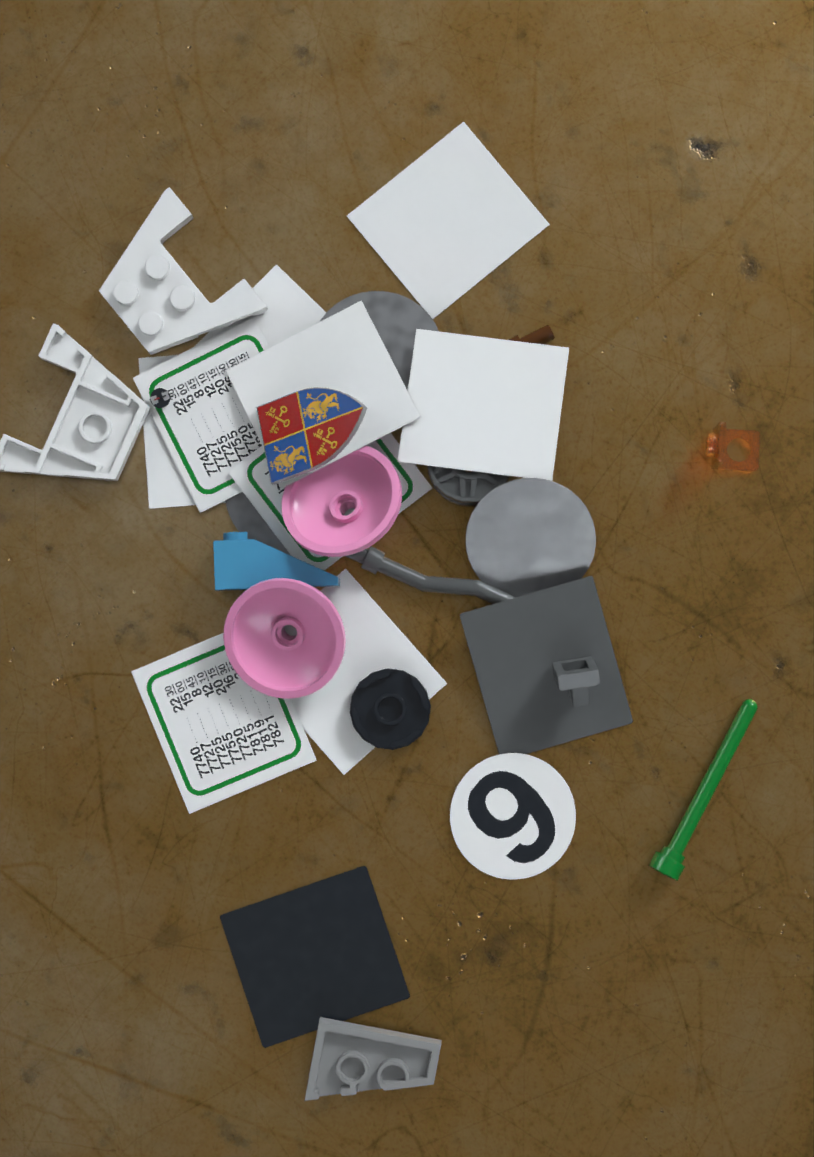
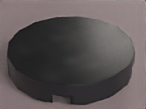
[350,668,431,750]

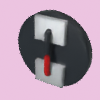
[150,388,170,408]

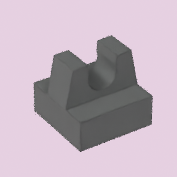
[552,656,600,707]

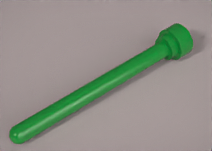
[648,699,758,881]

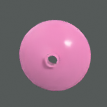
[282,446,402,557]
[223,578,346,699]

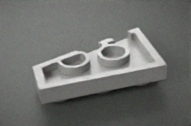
[304,1017,442,1101]

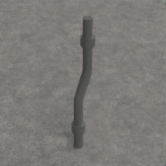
[346,546,516,604]

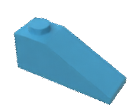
[213,532,340,591]

